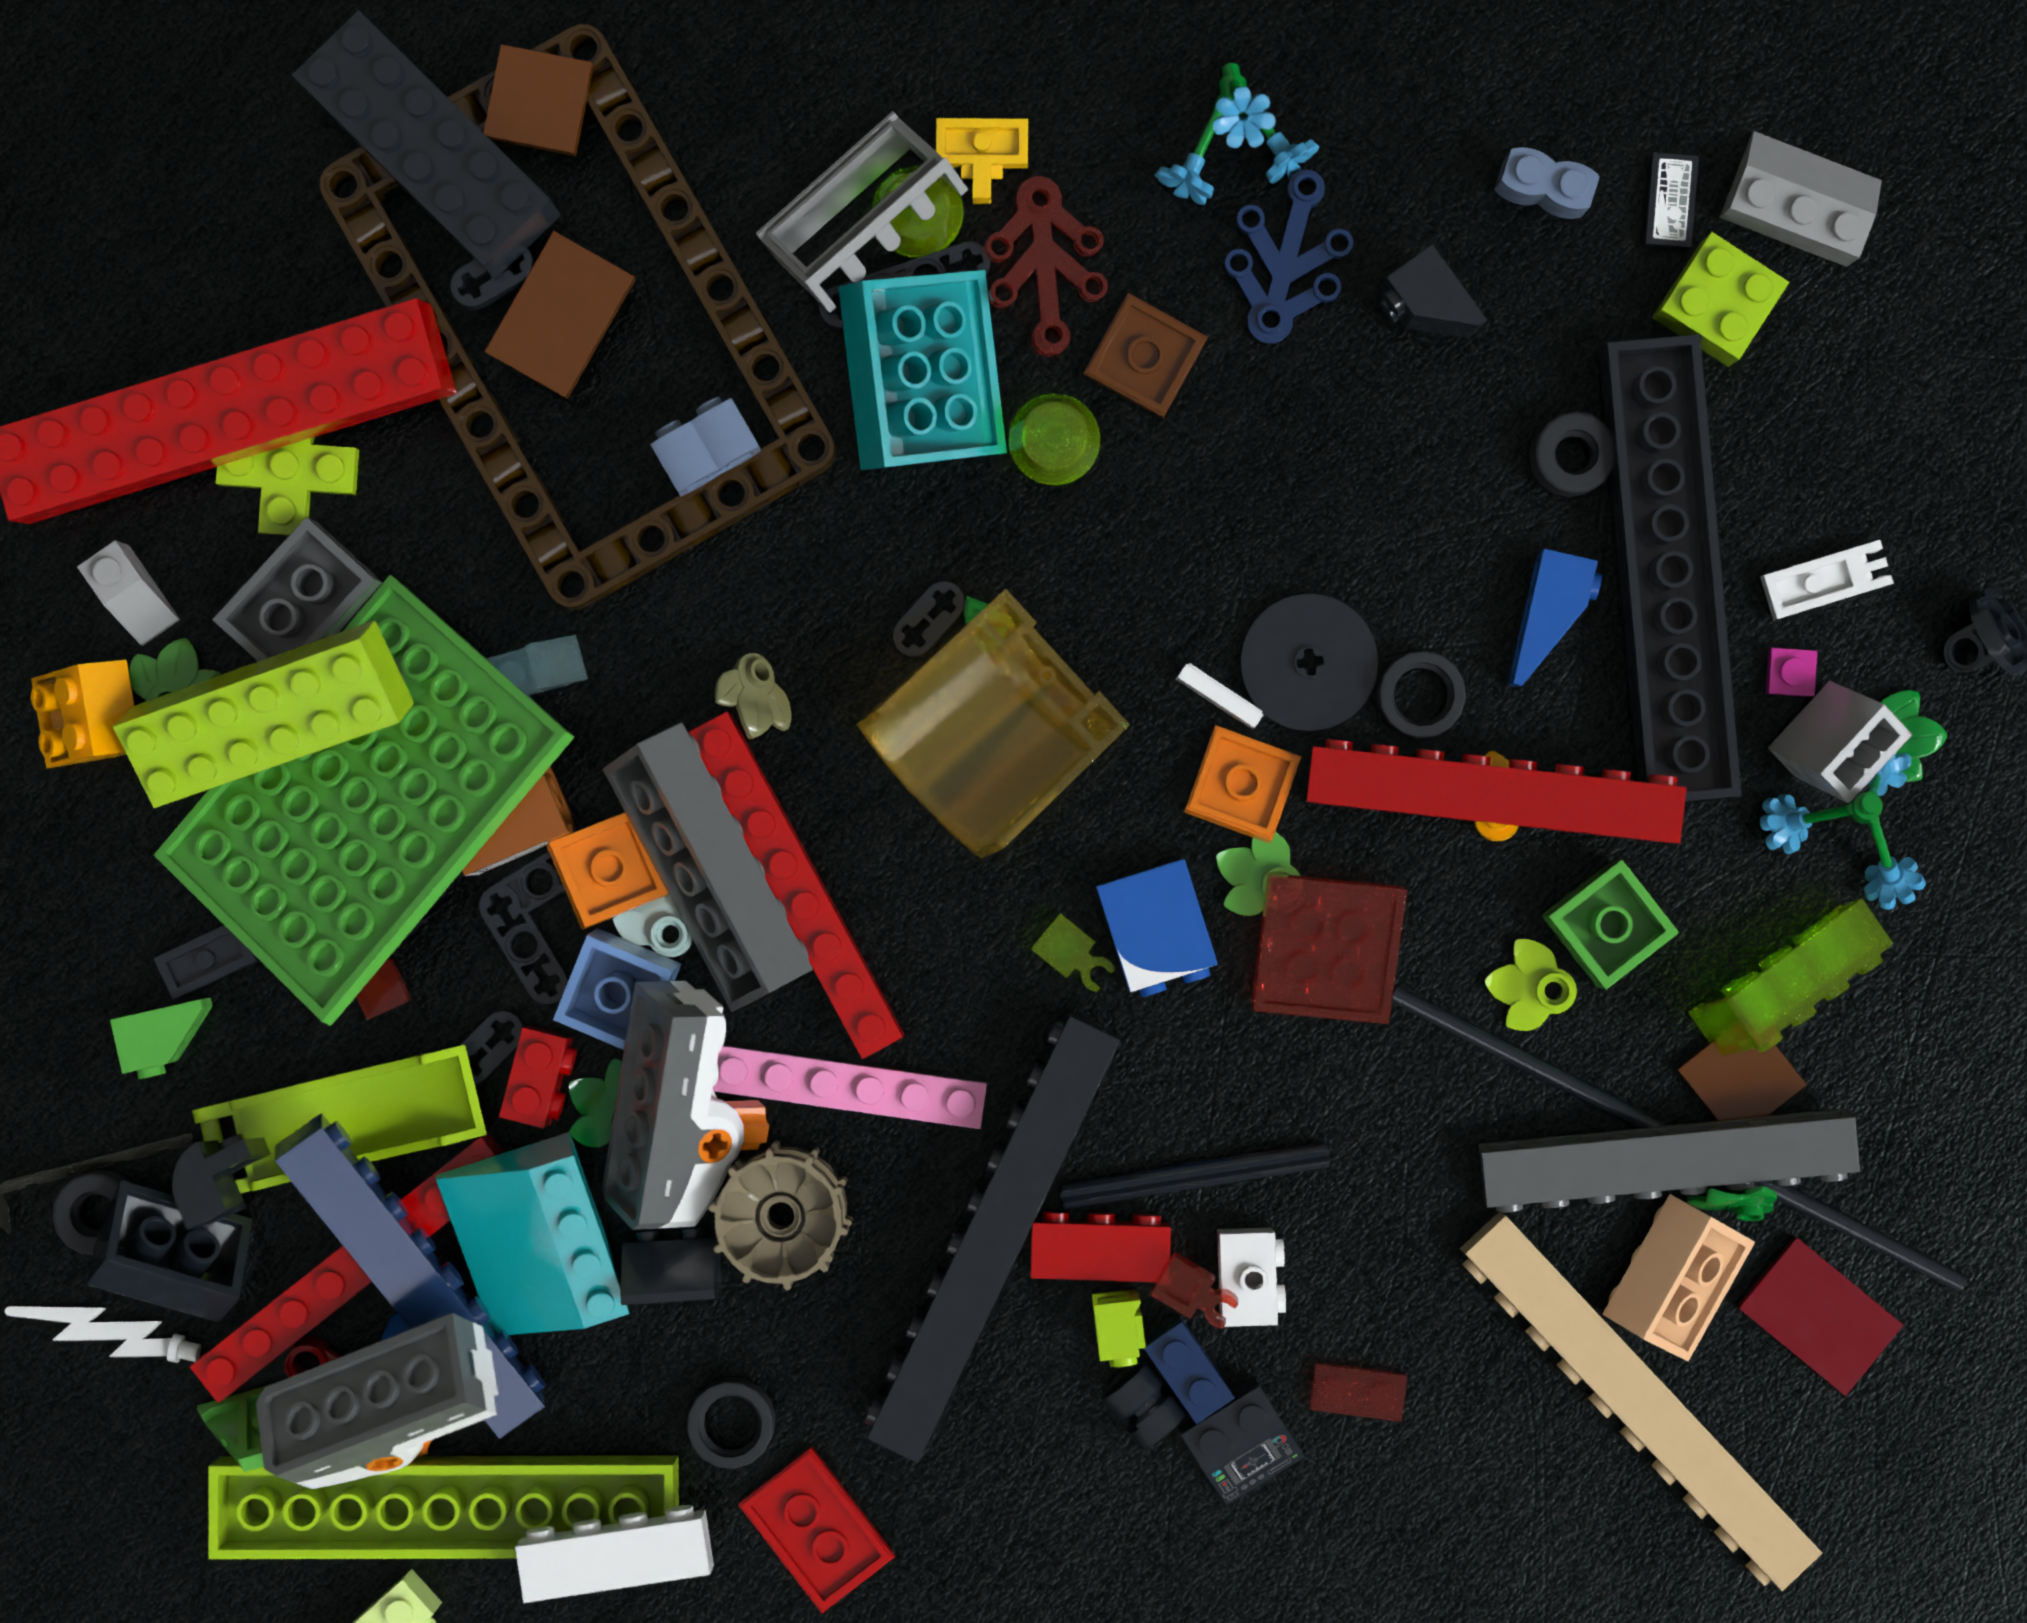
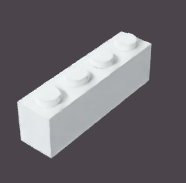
[515,1505,714,1603]

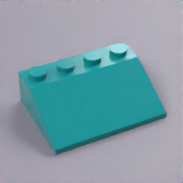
[838,270,1007,470]
[435,1132,629,1335]

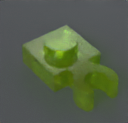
[1031,913,1115,992]

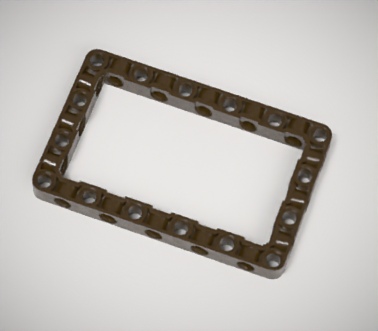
[320,24,836,610]

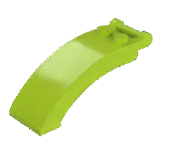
[192,1045,487,1193]

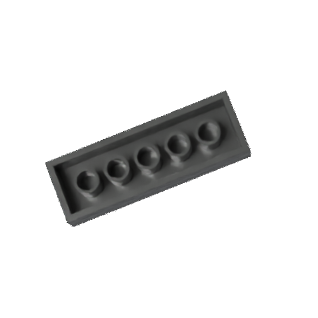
[603,723,813,1012]

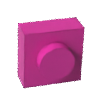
[1765,648,1817,697]

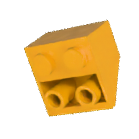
[31,660,134,768]

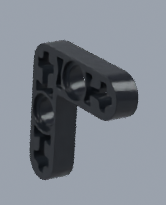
[479,852,570,1005]

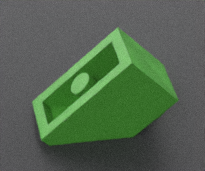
[110,997,212,1079]

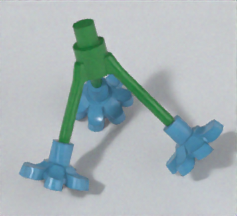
[1155,63,1319,205]
[1760,753,1926,910]

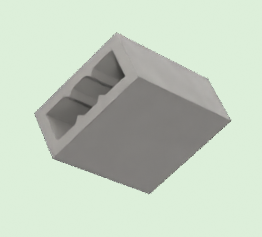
[1768,681,1912,803]

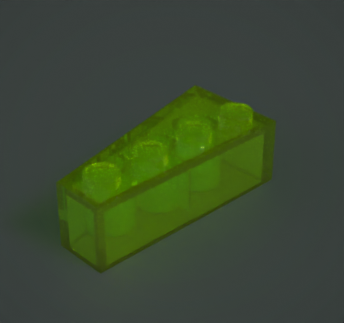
[1688,898,1893,1056]

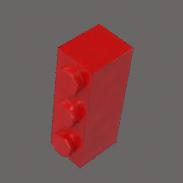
[1030,1211,1171,1283]

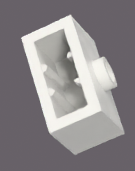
[1217,1228,1286,1327]

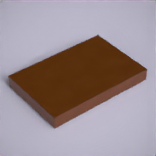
[485,231,636,399]

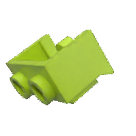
[1092,1288,1145,1367]

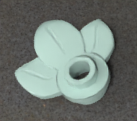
[613,894,693,957]

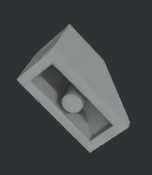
[77,541,180,646]

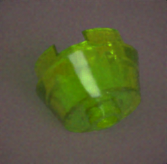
[872,166,963,258]
[1009,394,1100,485]

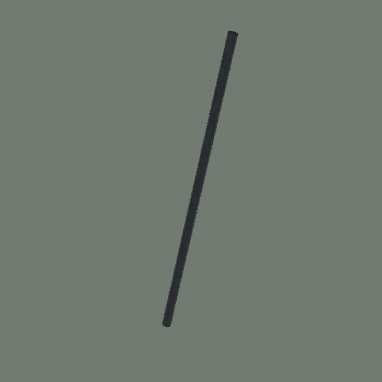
[1388,985,1968,1293]

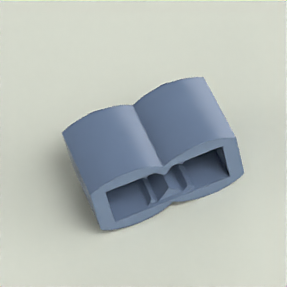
[1494,147,1599,219]
[650,397,761,497]

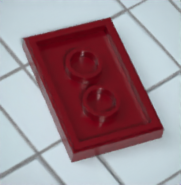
[1736,1236,1904,1396]

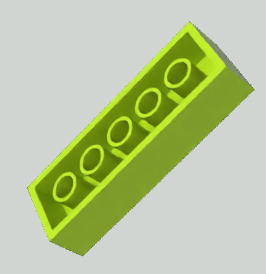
[113,620,414,808]

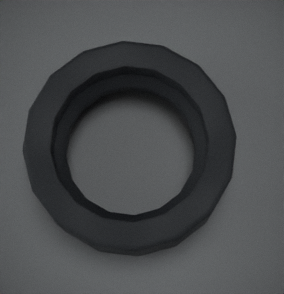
[1376,651,1466,739]
[686,1377,776,1469]

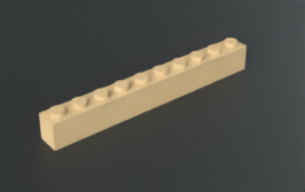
[1460,1212,1822,1591]

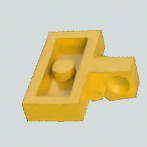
[936,118,1028,204]

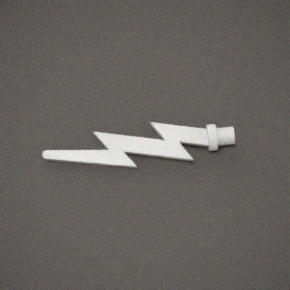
[5,1306,201,1363]

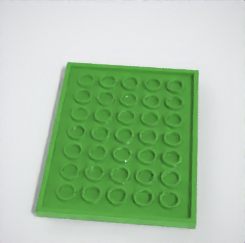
[154,575,574,1025]

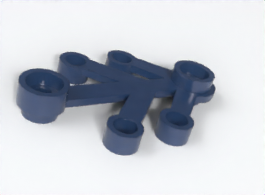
[1224,170,1353,344]

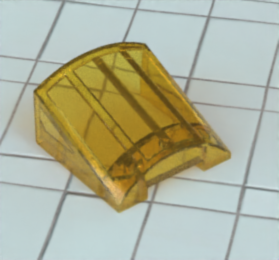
[857,589,1130,859]

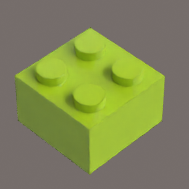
[1652,232,1789,367]

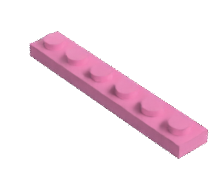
[712,1045,987,1129]

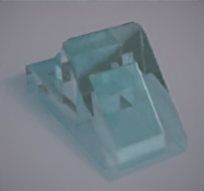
[487,635,588,696]

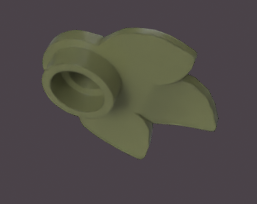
[715,653,792,739]

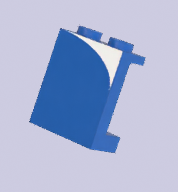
[1096,859,1218,997]

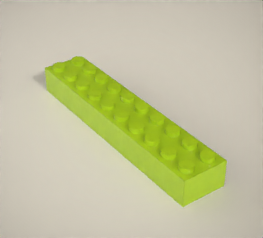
[209,1455,679,1559]

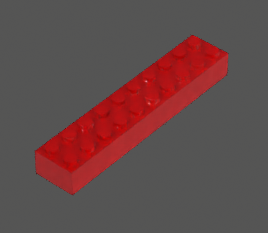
[0,298,457,524]

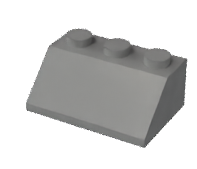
[1719,131,1882,267]

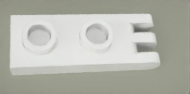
[1760,540,1894,620]

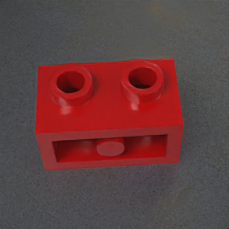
[499,1025,577,1129]

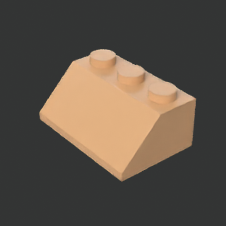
[1602,1194,1755,1361]

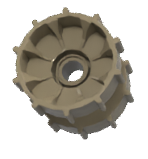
[709,1140,853,1290]

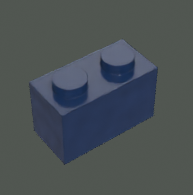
[1144,1315,1235,1424]

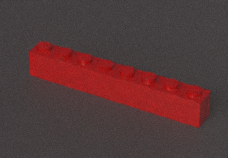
[688,712,904,1059]
[1307,739,1687,844]
[190,1133,505,1403]

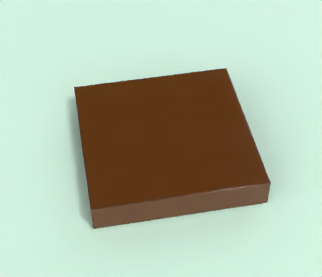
[483,44,594,156]
[1083,293,1208,419]
[1675,1012,1807,1121]

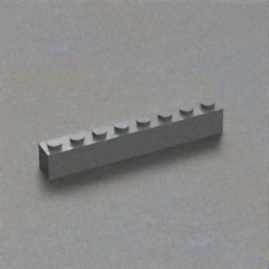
[1479,1108,1860,1213]

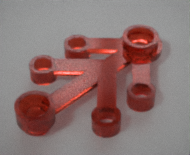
[984,176,1108,357]

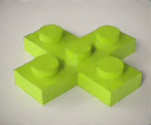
[216,437,359,536]

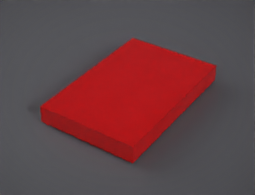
[738,1446,895,1613]

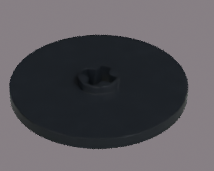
[1240,594,1378,731]

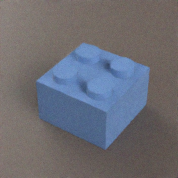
[553,928,681,1050]

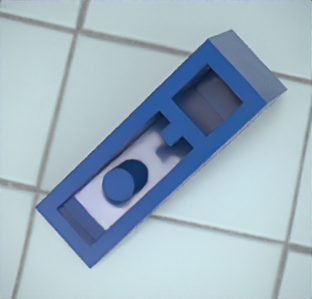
[1507,549,1602,687]

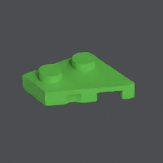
[197,1381,280,1472]

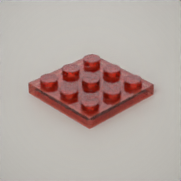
[1251,873,1407,1024]

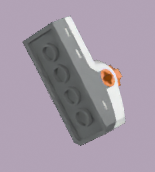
[602,981,769,1230]
[256,1313,498,1489]

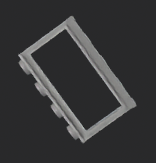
[756,111,968,313]

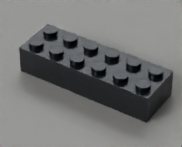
[292,10,561,280]

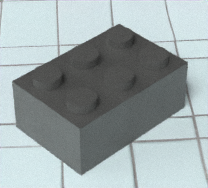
[212,517,383,662]

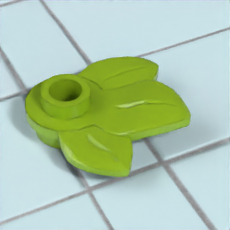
[1484,939,1577,1031]

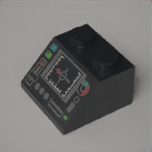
[1179,1378,1305,1505]

